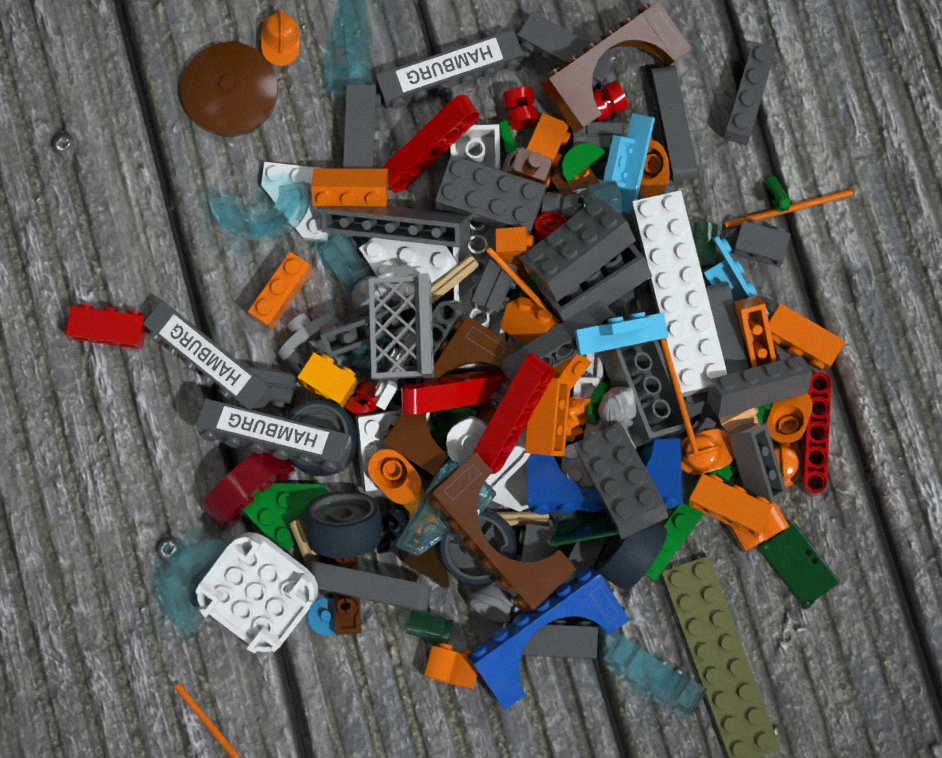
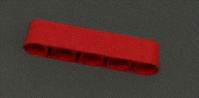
[381,94,480,193]
[473,353,555,474]
[401,371,509,415]
[801,372,832,497]

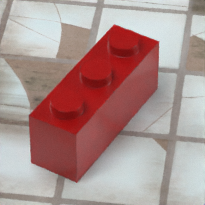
[65,303,147,350]

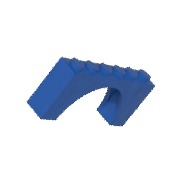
[527,438,683,515]
[467,566,629,710]

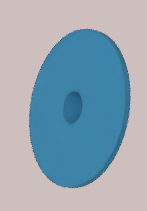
[308,597,336,635]

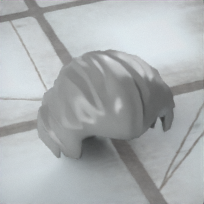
[598,387,636,429]

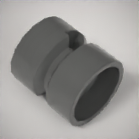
[542,192,584,221]

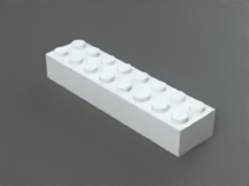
[631,190,727,397]

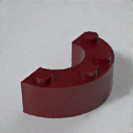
[202,452,296,531]

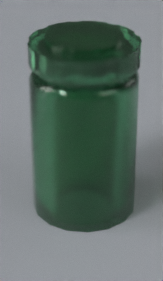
[693,221,718,269]
[406,610,454,645]

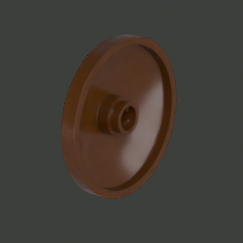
[181,42,278,137]

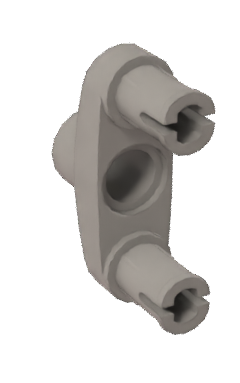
[278,313,339,377]

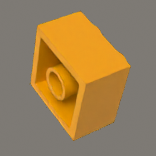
[297,352,359,408]

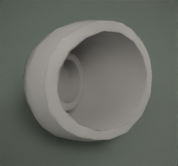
[352,276,390,313]
[470,581,514,623]

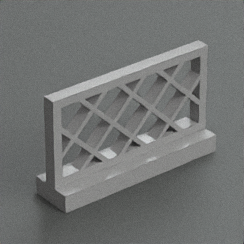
[369,273,434,380]

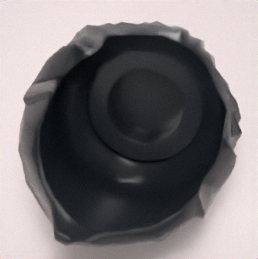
[377,507,412,554]

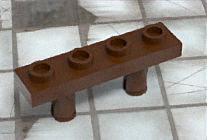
[332,557,362,635]

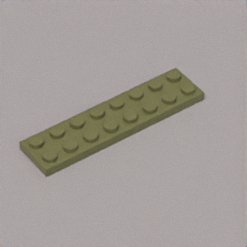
[661,556,781,758]

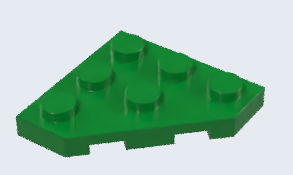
[243,483,330,553]

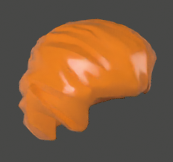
[566,396,590,441]

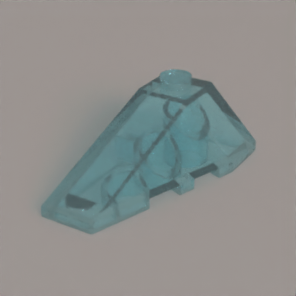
[324,0,374,94]
[396,459,496,556]

